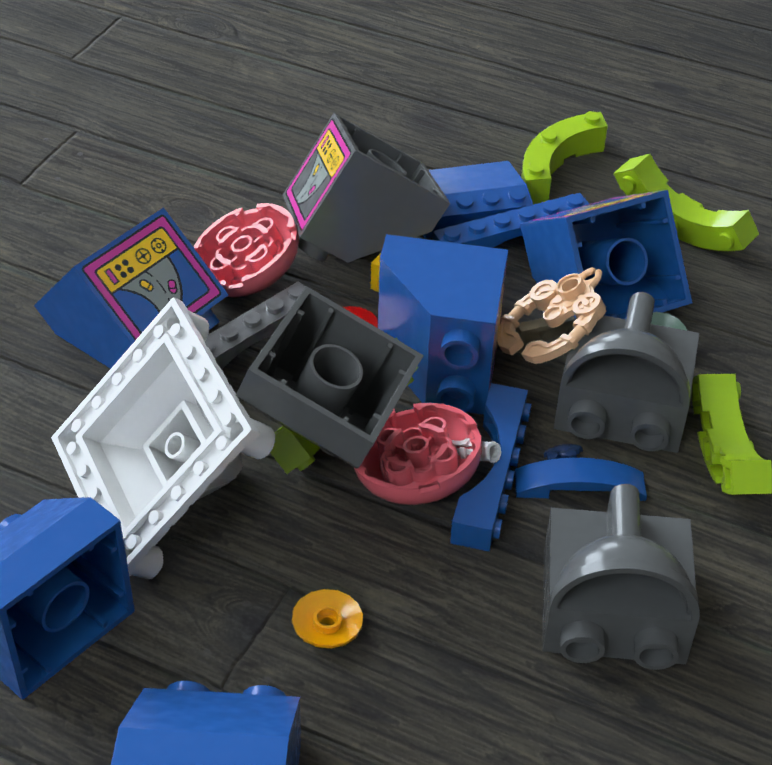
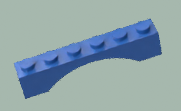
[433,193,589,248]
[450,383,532,552]

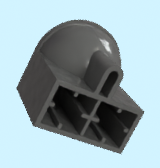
[554,292,699,453]
[542,484,700,670]

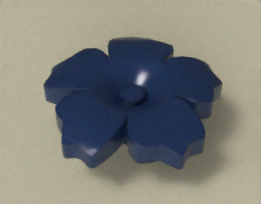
[544,444,583,460]

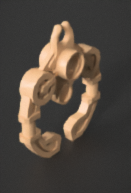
[497,267,606,364]

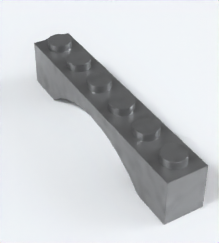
[205,281,306,370]

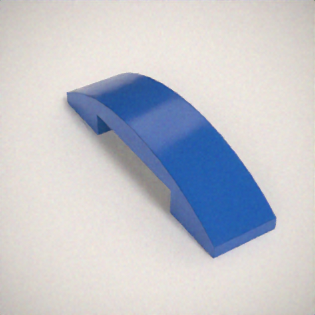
[515,458,647,501]

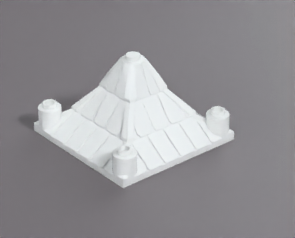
[51,297,275,580]

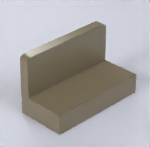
[515,316,576,353]

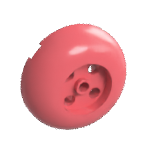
[194,203,299,297]
[354,403,482,505]

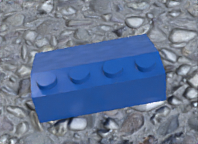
[423,161,533,239]

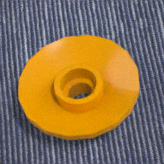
[292,589,363,649]

